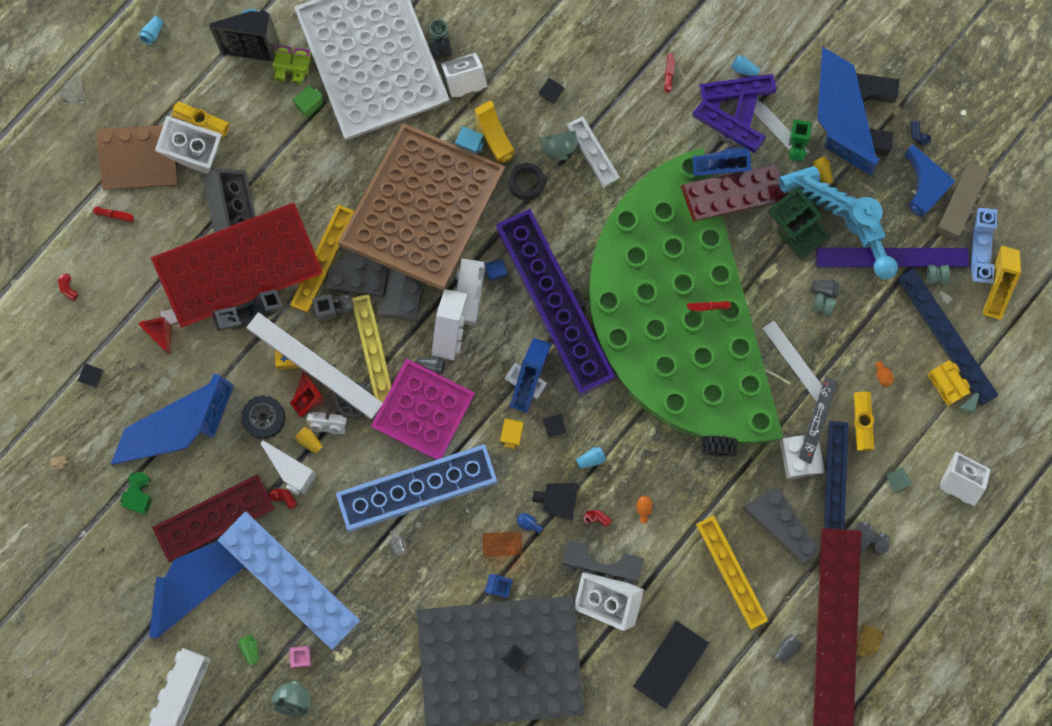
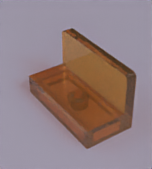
[482,531,522,557]

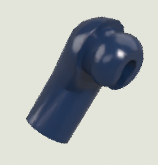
[911,121,931,146]

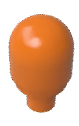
[875,360,894,387]
[637,496,652,523]

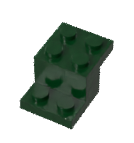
[768,187,831,261]

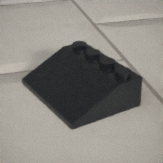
[209,10,280,62]

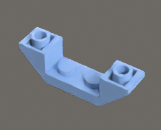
[970,208,998,284]

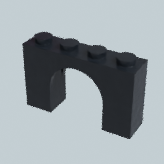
[856,73,900,156]

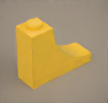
[474,100,514,164]
[983,245,1021,320]

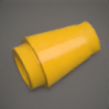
[812,157,833,184]
[294,427,323,455]

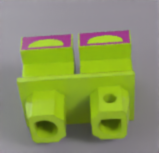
[273,45,313,85]

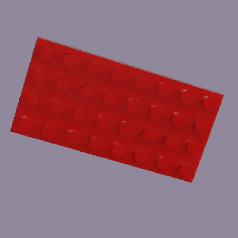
[151,202,323,328]

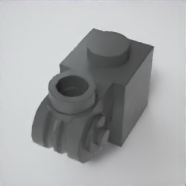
[312,294,354,322]
[852,521,890,555]

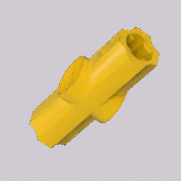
[171,101,230,138]
[853,391,874,451]

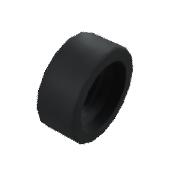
[509,163,544,201]

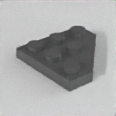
[326,252,388,297]

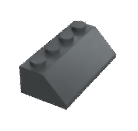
[203,169,256,232]
[380,268,425,323]

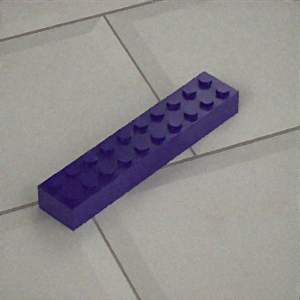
[496,209,615,397]

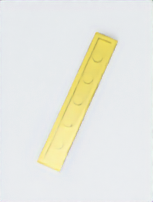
[352,294,392,403]

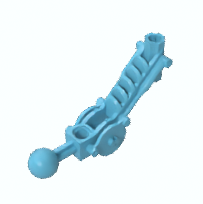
[779,166,898,280]

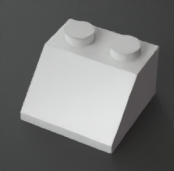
[441,53,488,97]
[780,435,825,480]
[939,452,991,506]

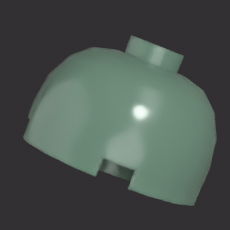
[539,130,577,161]
[270,681,311,717]

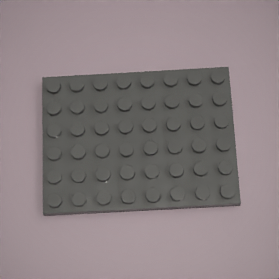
[417,596,584,726]

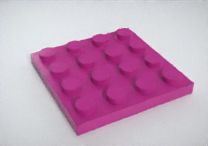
[371,358,475,460]

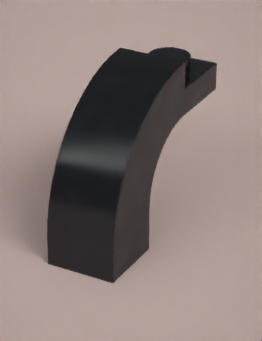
[212,290,283,331]

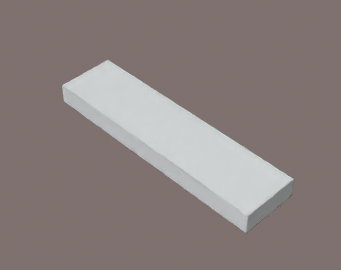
[567,116,620,189]

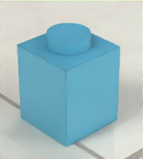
[455,126,485,154]

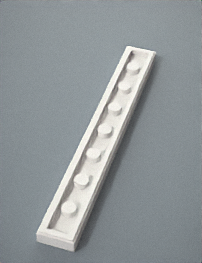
[247,312,383,420]

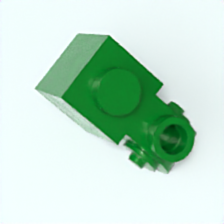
[788,119,812,162]
[120,472,153,516]

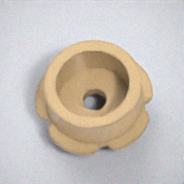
[49,456,69,470]

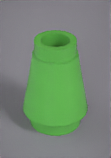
[238,634,259,665]

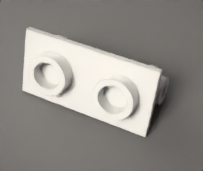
[306,411,347,434]

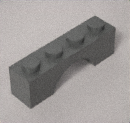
[562,540,644,585]

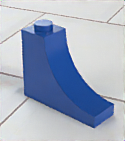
[904,144,955,218]
[692,147,751,176]
[510,338,551,413]

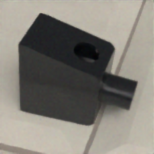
[532,483,578,522]

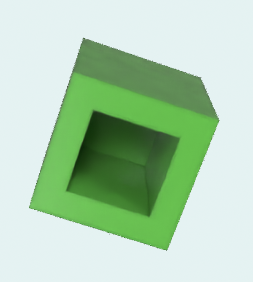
[292,85,323,119]

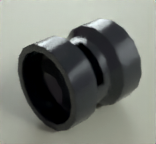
[430,37,452,60]

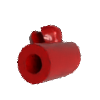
[58,273,79,301]
[270,488,298,510]
[583,509,612,528]

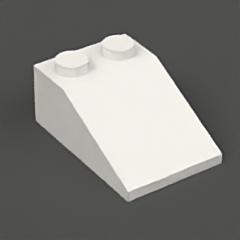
[155,116,222,174]
[261,441,317,495]
[574,572,644,631]

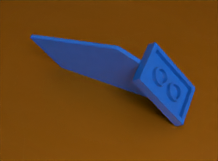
[817,46,880,176]
[111,374,234,465]
[149,541,245,639]

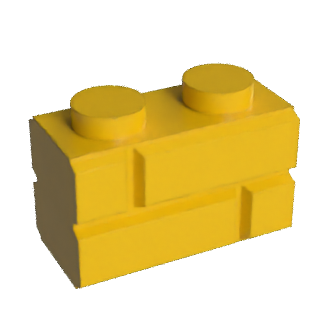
[927,360,971,406]

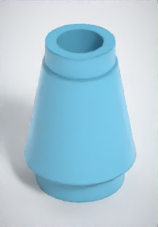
[139,16,164,45]
[731,55,760,77]
[576,446,606,469]

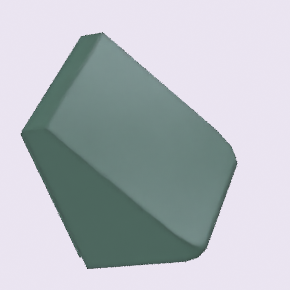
[956,393,979,415]
[887,467,911,492]

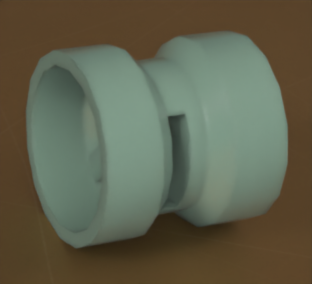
[429,19,448,42]
[926,265,950,284]
[811,293,836,317]

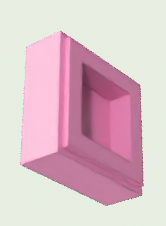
[289,646,311,668]

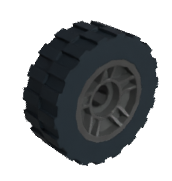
[241,395,286,439]

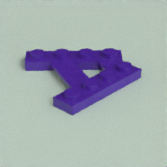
[692,74,777,154]

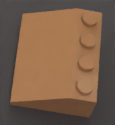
[97,125,178,190]

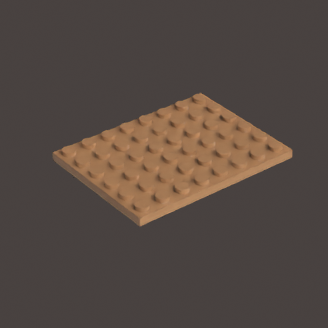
[338,124,505,291]

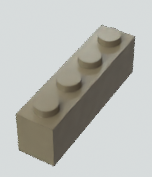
[935,161,989,241]

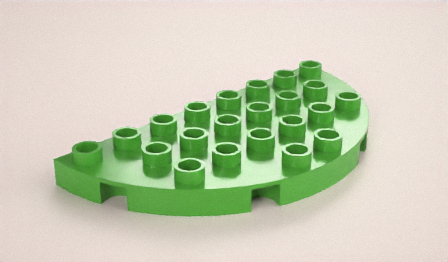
[589,148,783,445]

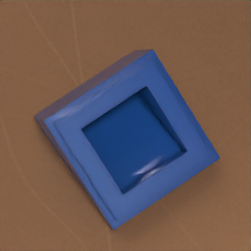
[485,259,508,282]
[485,574,513,599]

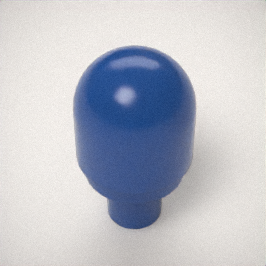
[517,513,543,534]

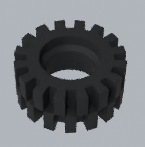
[702,435,738,457]

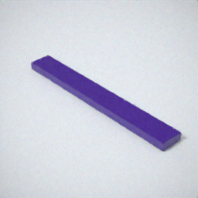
[816,248,969,268]

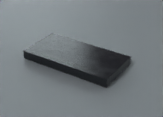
[633,621,709,709]

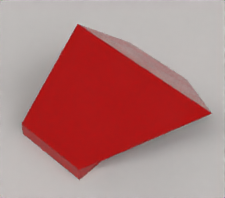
[138,317,171,354]
[290,371,325,418]

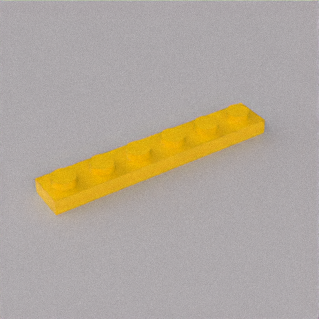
[290,204,355,314]
[696,515,768,630]

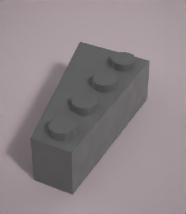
[742,486,820,565]

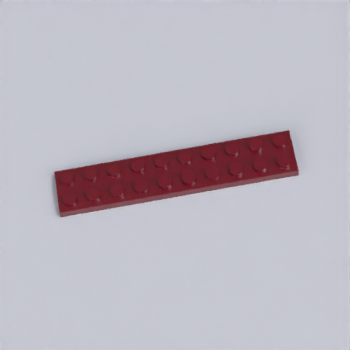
[813,528,861,726]

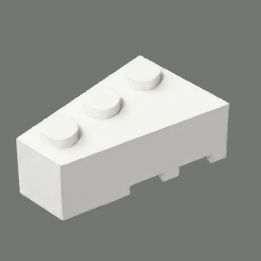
[454,259,485,326]
[431,289,467,360]

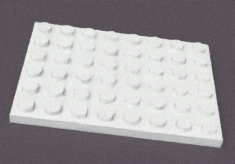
[294,0,450,141]

